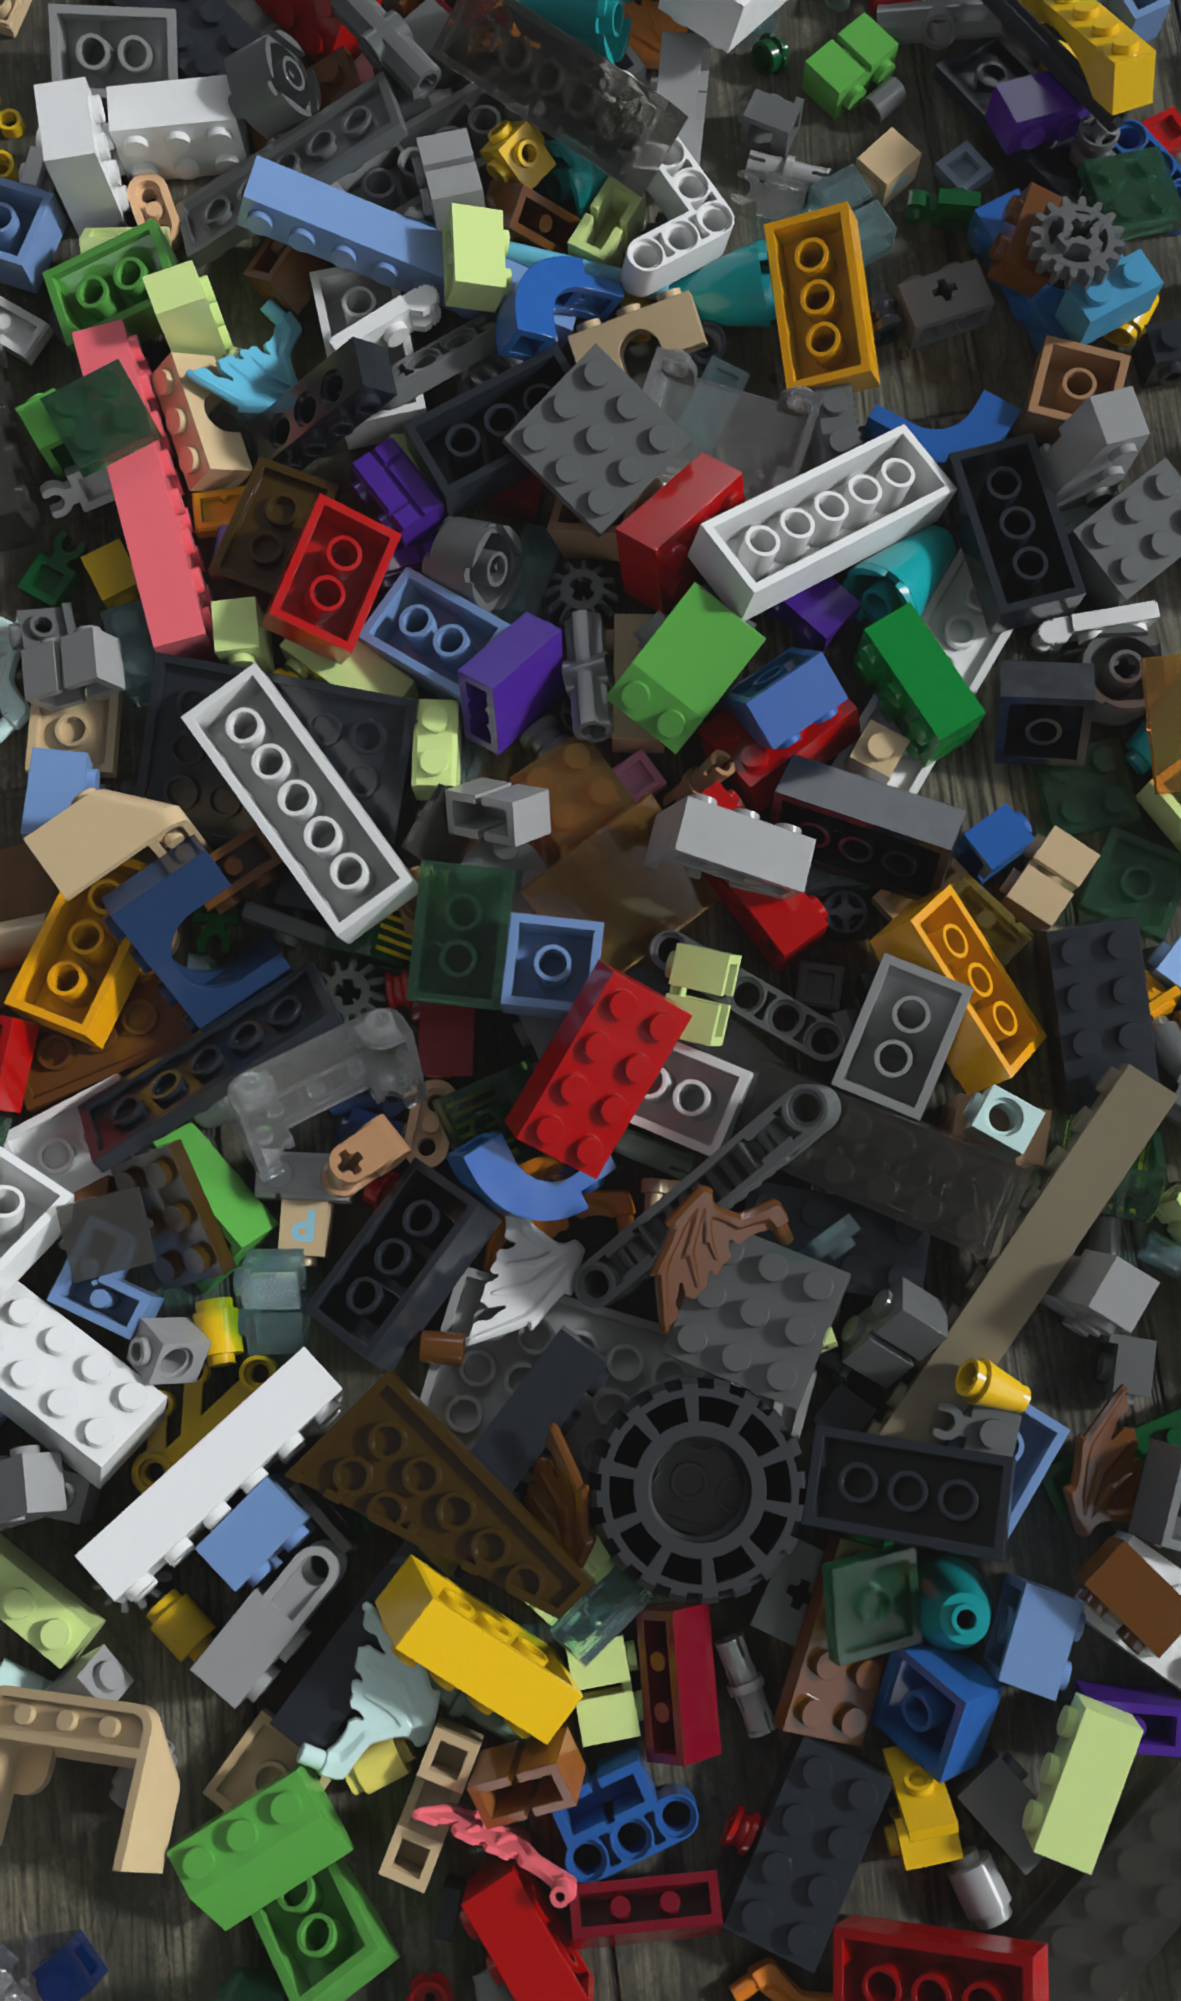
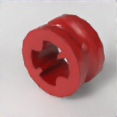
[385,969,413,1012]
[719,1803,761,1857]

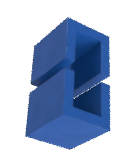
[953,803,1035,892]
[552,1742,658,1849]

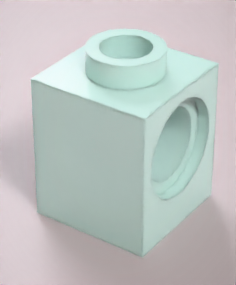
[962,1084,1045,1160]

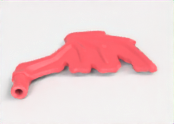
[411,1802,577,1908]

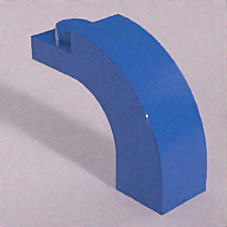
[495,256,624,361]
[862,390,1022,469]
[445,1133,617,1221]

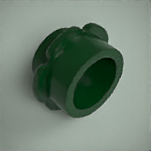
[751,32,788,76]

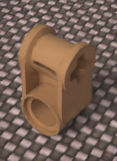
[320,1114,412,1198]

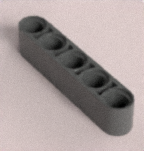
[649,930,848,1067]

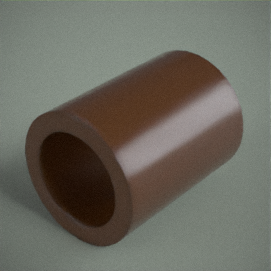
[419,1330,466,1366]

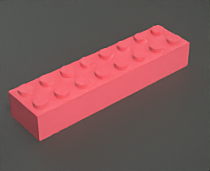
[71,319,222,664]

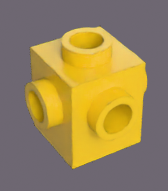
[479,120,556,189]

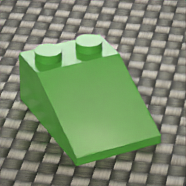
[605,582,766,754]
[251,1858,400,2001]

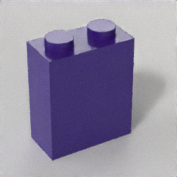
[457,612,565,755]

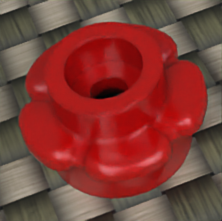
[363,1171,400,1212]
[406,1972,454,2001]

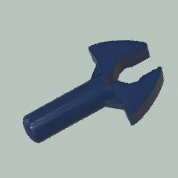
[327,1072,413,1122]

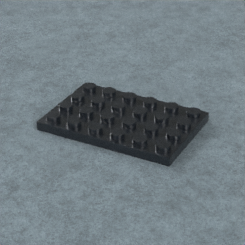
[135,652,420,853]

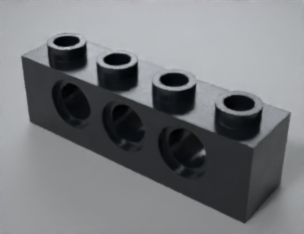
[249,336,397,471]

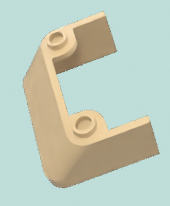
[23,788,213,901]
[0,1685,180,1874]

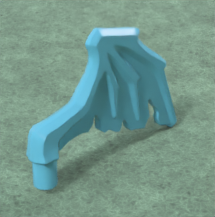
[185,297,302,413]

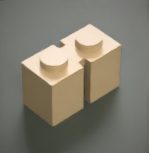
[997,825,1100,930]

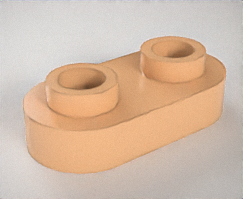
[127,173,183,252]
[404,1079,459,1169]

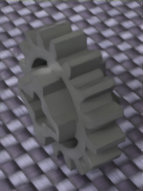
[1026,196,1126,290]

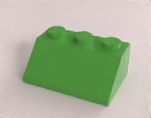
[42,218,180,355]
[118,1121,279,1295]
[166,1763,355,1931]

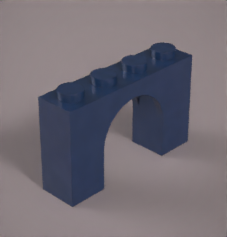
[101,834,294,1034]

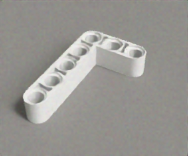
[595,69,734,297]

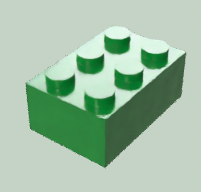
[853,602,986,767]

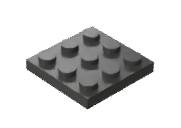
[503,344,692,538]
[662,1235,851,1411]

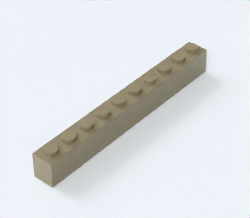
[863,1063,1179,1445]

